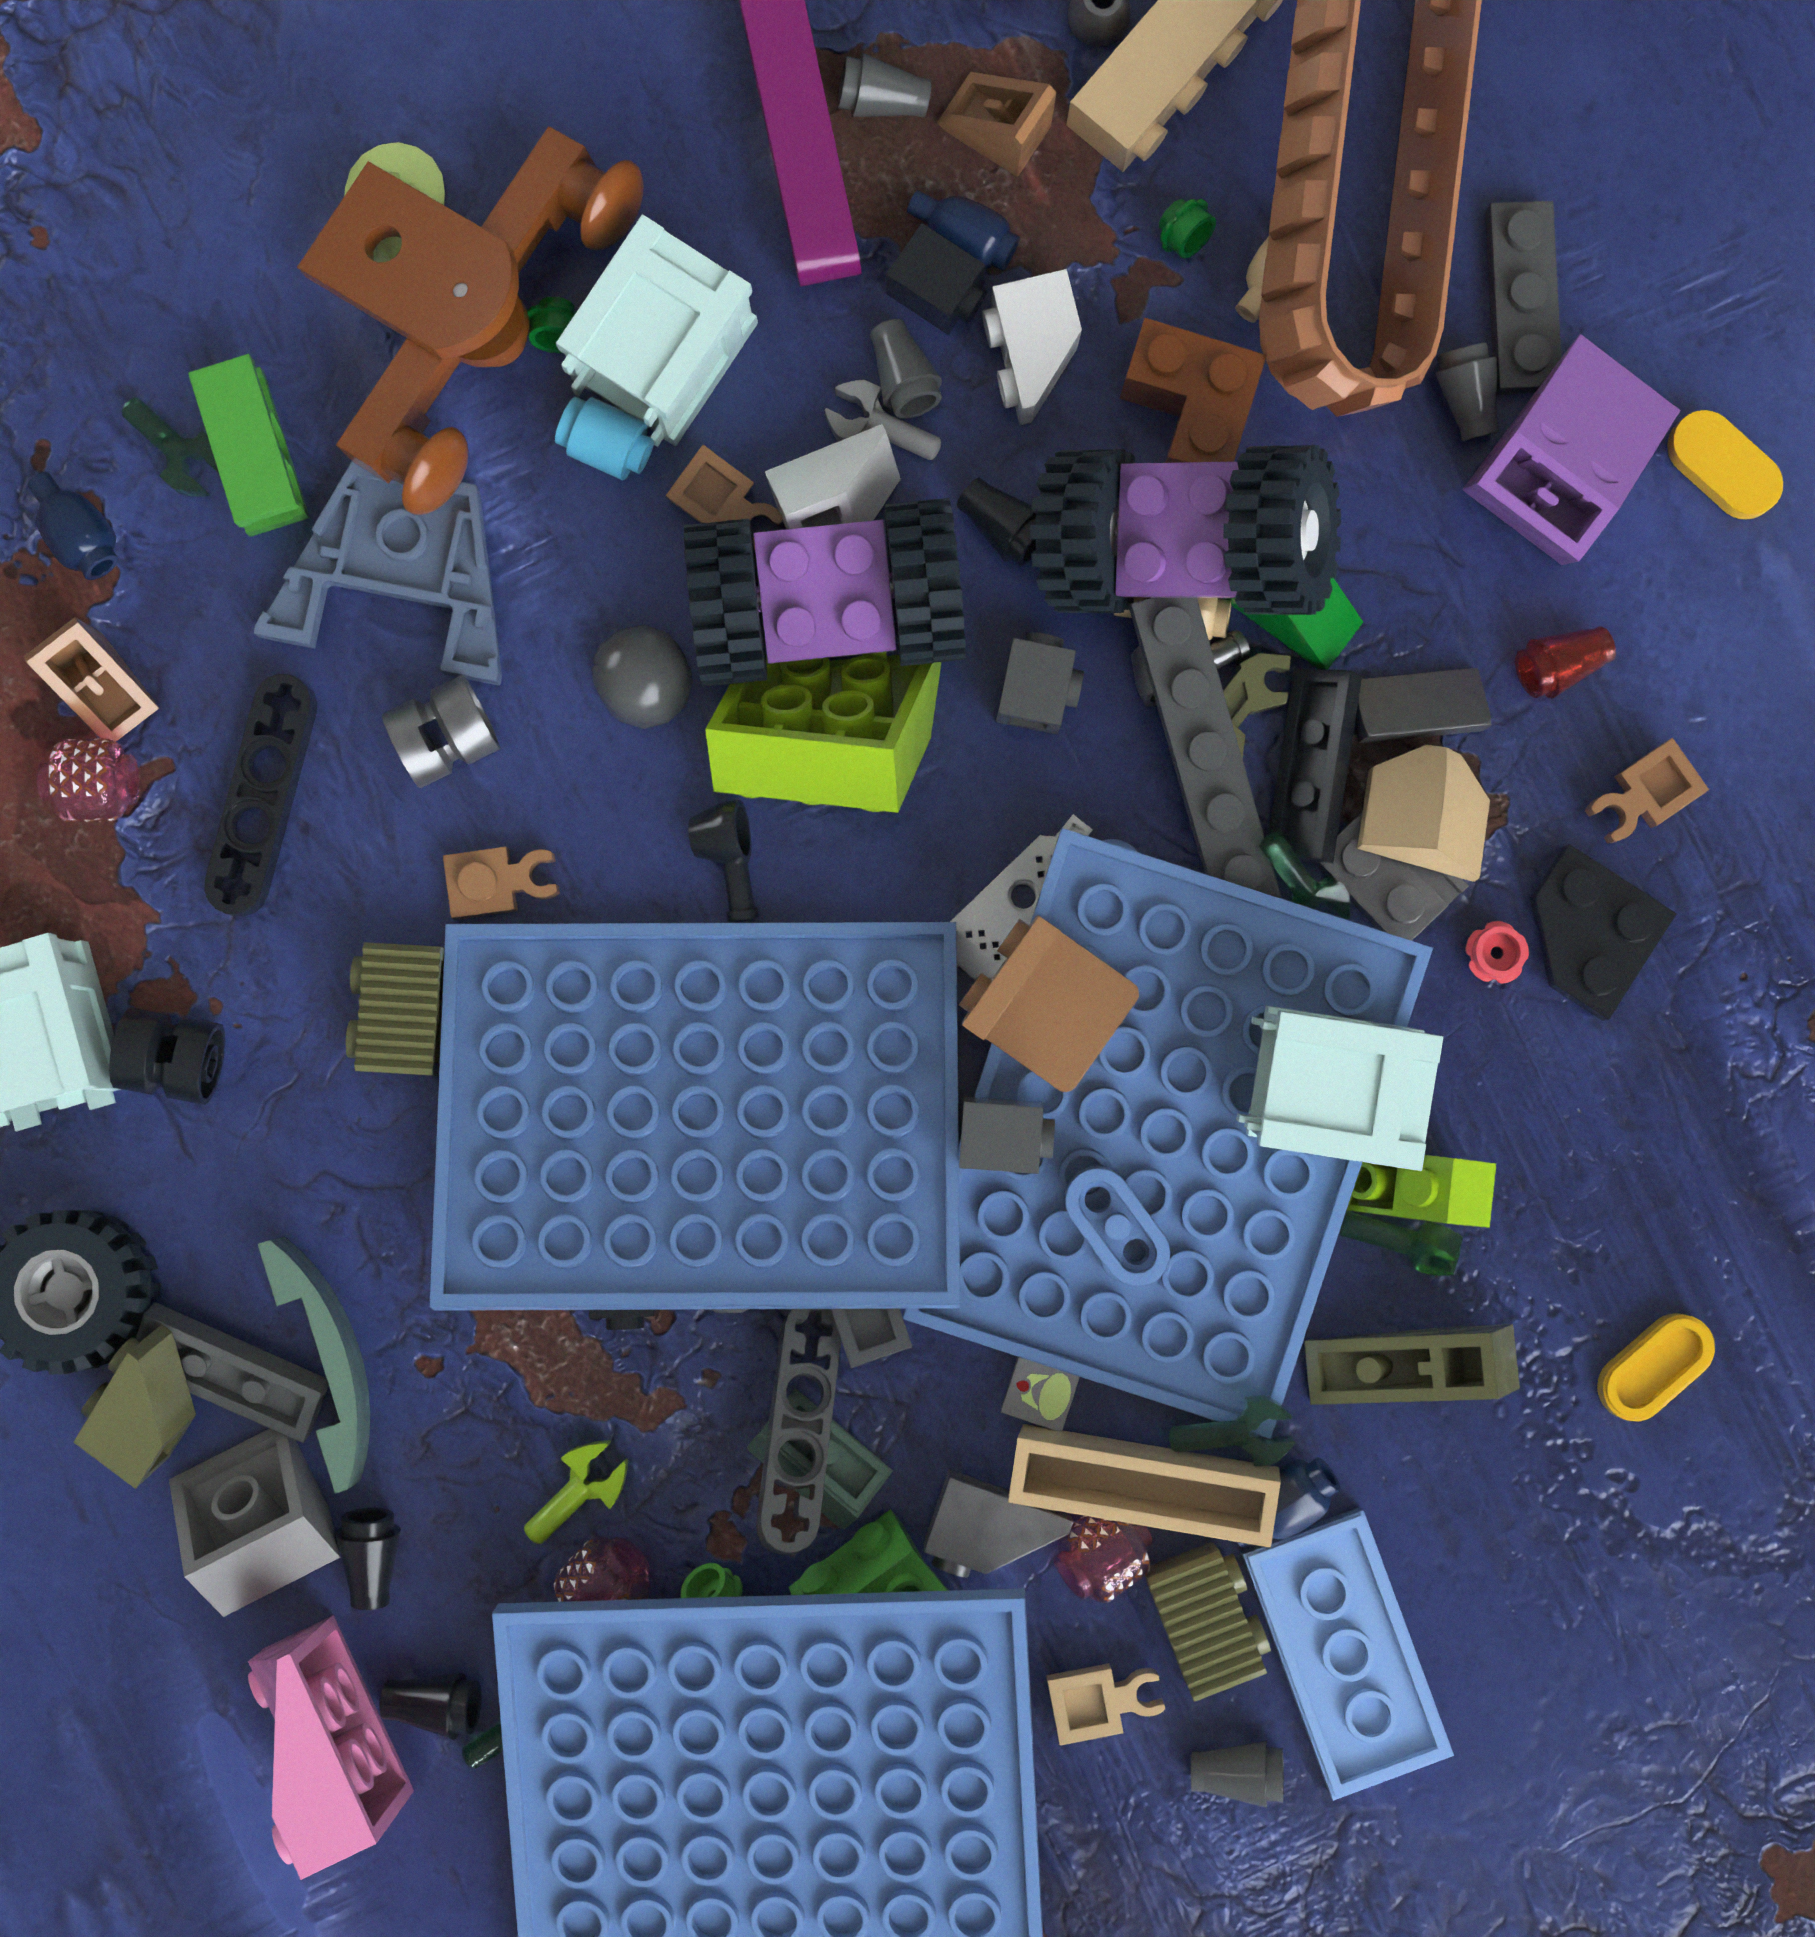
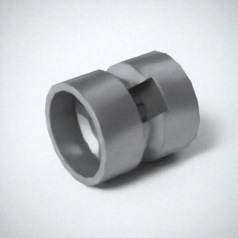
[382,675,501,788]

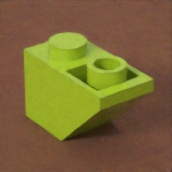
[1347,1155,1496,1228]

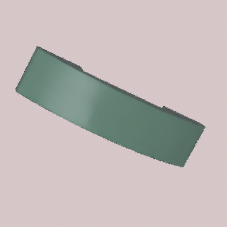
[257,1237,370,1494]

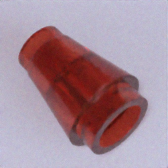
[1515,626,1616,699]

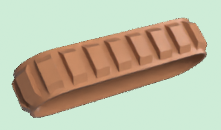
[1259,0,1482,417]

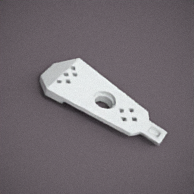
[950,814,1092,980]

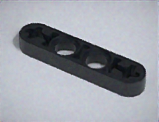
[204,674,317,917]

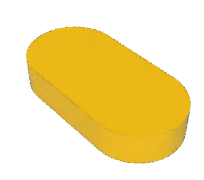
[1667,410,1783,520]
[1597,1313,1715,1421]

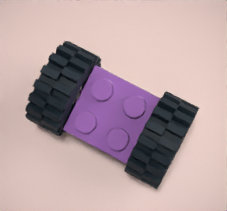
[1030,445,1341,615]
[684,498,966,687]

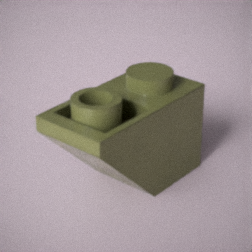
[74,1324,196,1489]

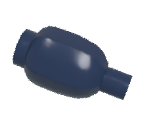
[907,190,1020,271]
[27,472,119,580]
[1236,1457,1341,1548]

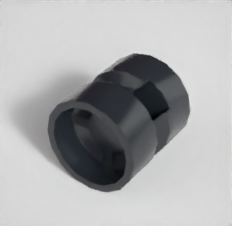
[109,1007,225,1105]

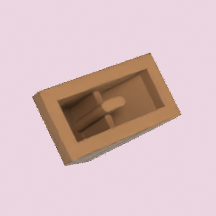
[937,72,1056,177]
[23,617,159,747]

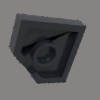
[1530,844,1677,1021]

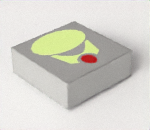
[1000,1356,1080,1432]

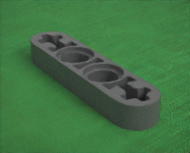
[756,1309,841,1556]

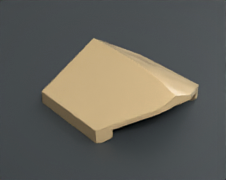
[1357,744,1490,882]

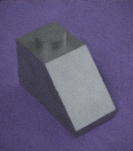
[924,1469,1073,1578]

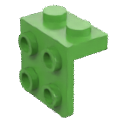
[788,1509,949,1595]

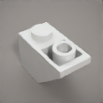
[982,269,1082,425]
[765,424,901,530]

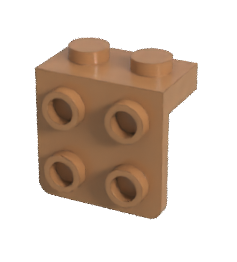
[959,915,1139,1092]

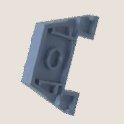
[254,461,502,686]

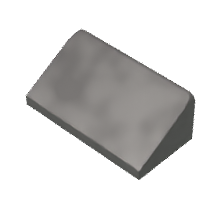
[1355,668,1492,744]

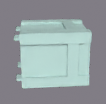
[556,214,758,447]
[0,933,121,1131]
[1236,1005,1443,1171]

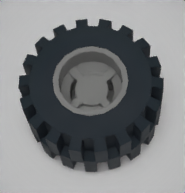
[0,1210,161,1375]

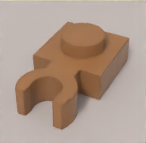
[666,445,783,552]
[1585,738,1709,844]
[443,847,560,920]

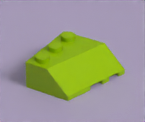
[705,652,942,813]

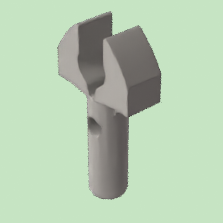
[825,380,941,460]

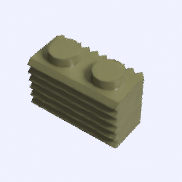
[346,942,444,1076]
[1142,1542,1271,1702]

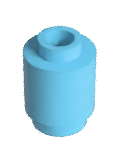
[555,397,654,481]

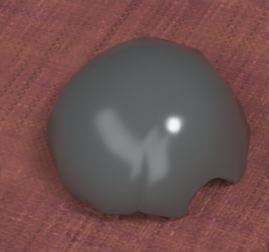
[591,624,693,729]

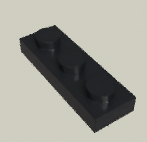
[1267,668,1362,864]

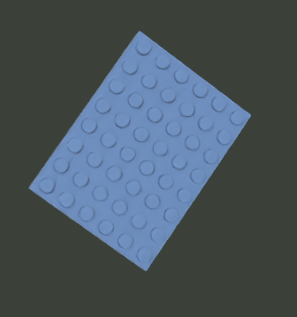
[903,828,1433,1439]
[429,922,960,1311]
[492,1588,1043,1937]

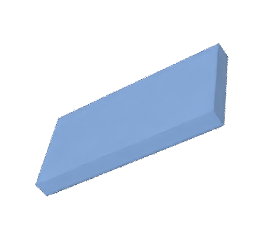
[1240,1507,1454,1801]

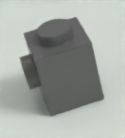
[996,632,1084,735]
[959,1097,1055,1174]

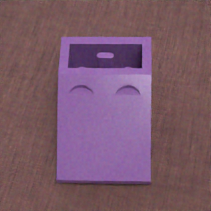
[1462,334,1681,565]

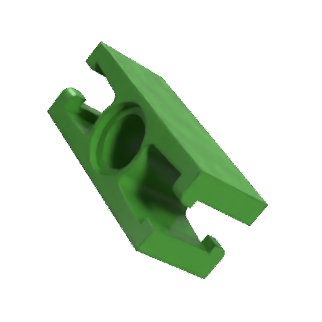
[188,354,310,537]

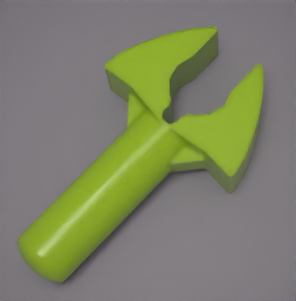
[524,1440,628,1544]

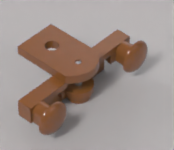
[297,126,644,515]

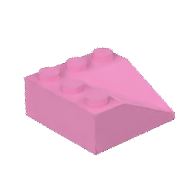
[248,1615,414,1880]

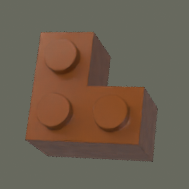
[1119,317,1267,463]

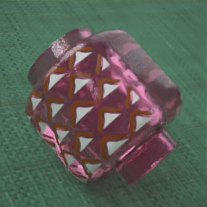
[37,738,140,823]
[1053,1516,1153,1603]
[554,1537,651,1602]

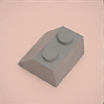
[169,1428,340,1617]

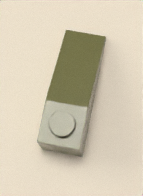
[1304,1324,1520,1405]

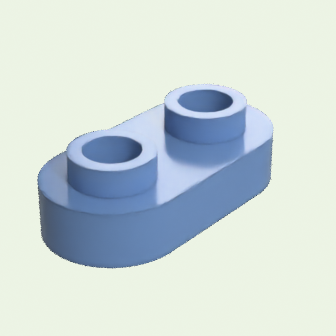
[1065,1166,1170,1287]

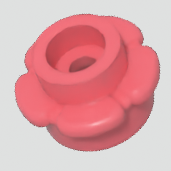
[1465,921,1529,984]

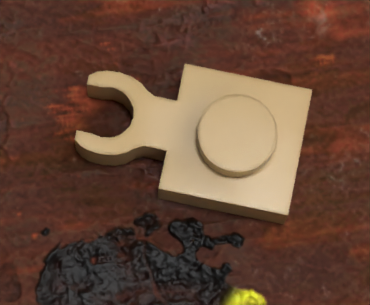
[1046,1663,1165,1746]

